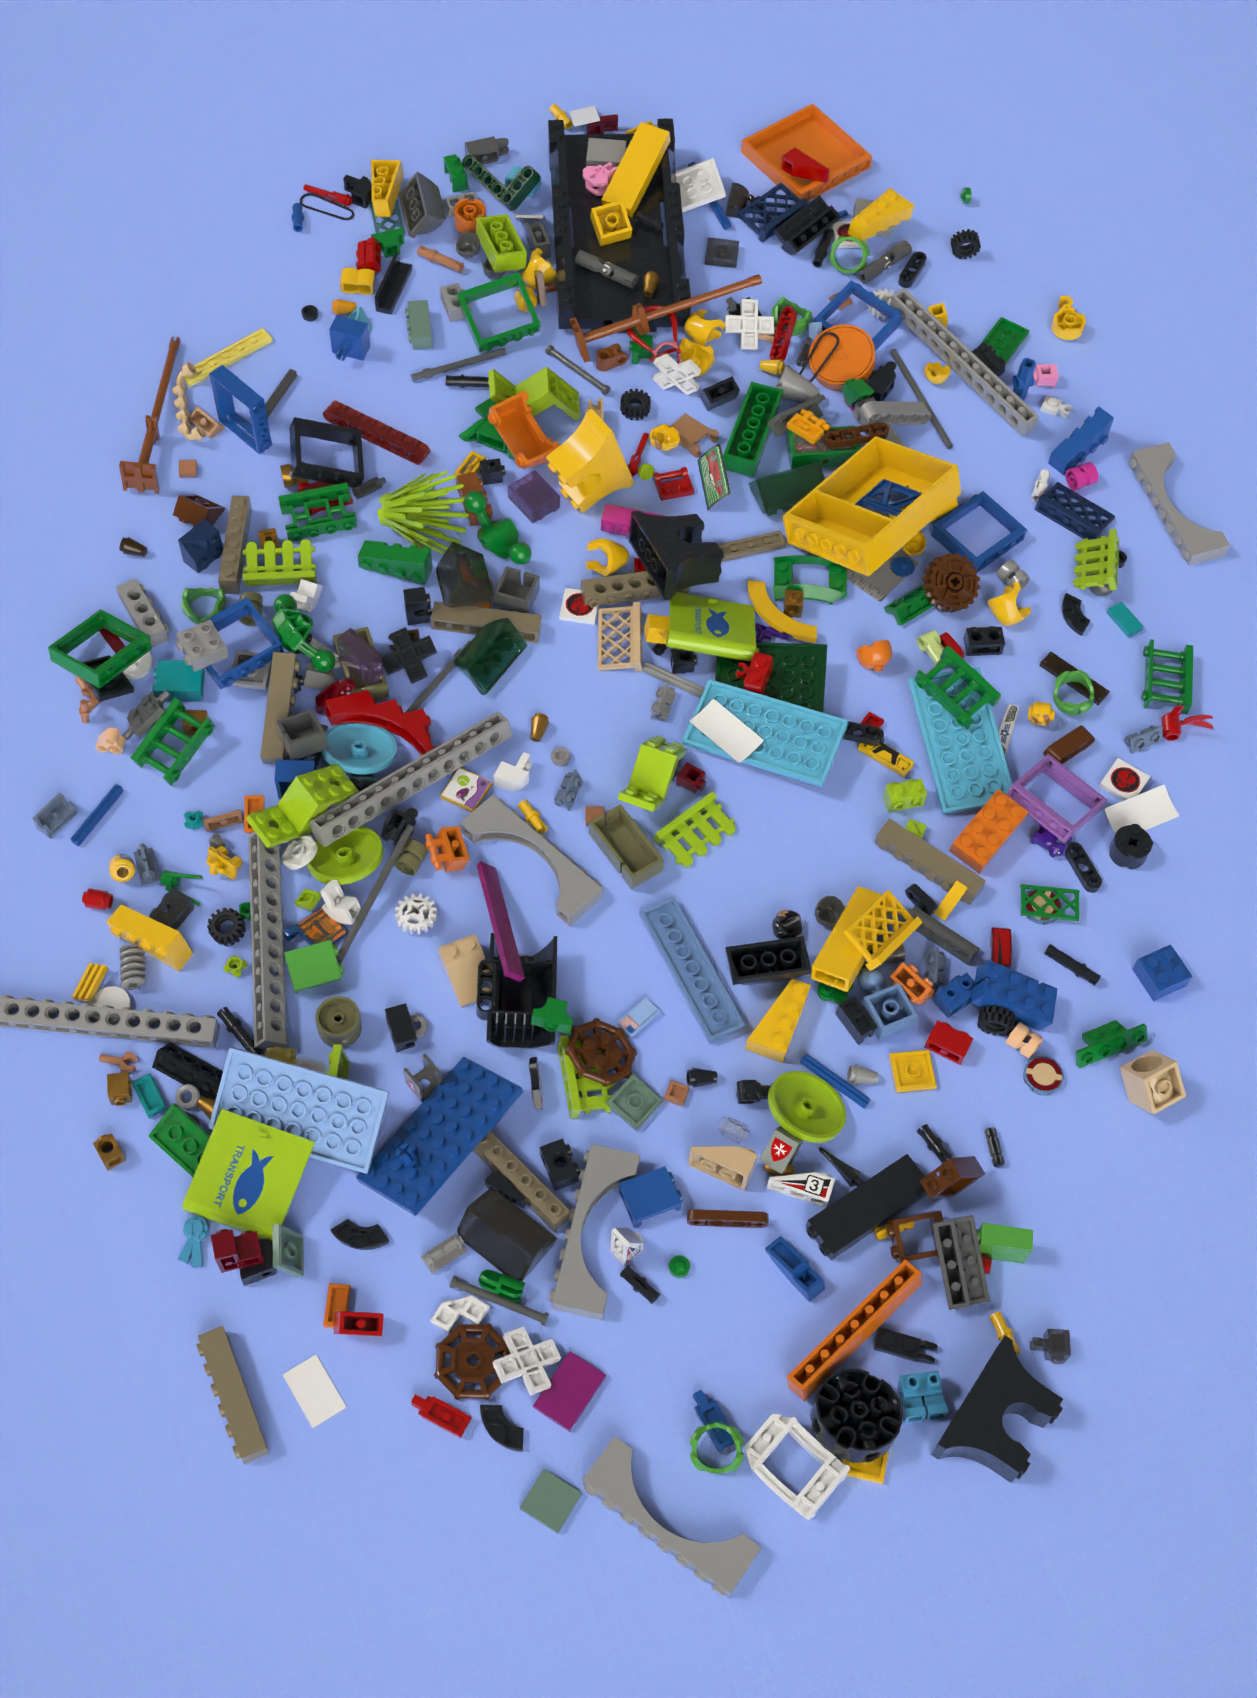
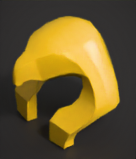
[520,248,557,290]
[684,309,726,346]
[679,337,715,377]
[586,538,629,577]
[987,582,1031,626]

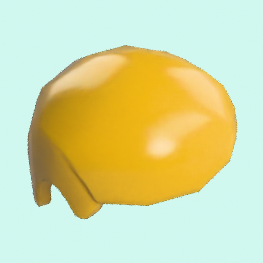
[924,362,951,384]
[901,532,927,556]

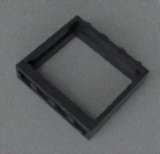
[289,417,364,489]

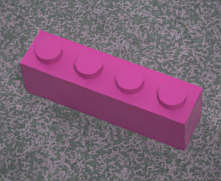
[601,504,665,536]

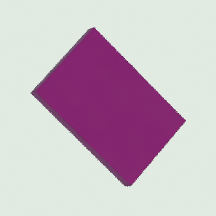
[533,1351,606,1432]

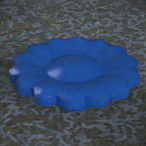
[891,556,915,577]

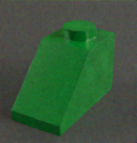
[841,378,874,407]

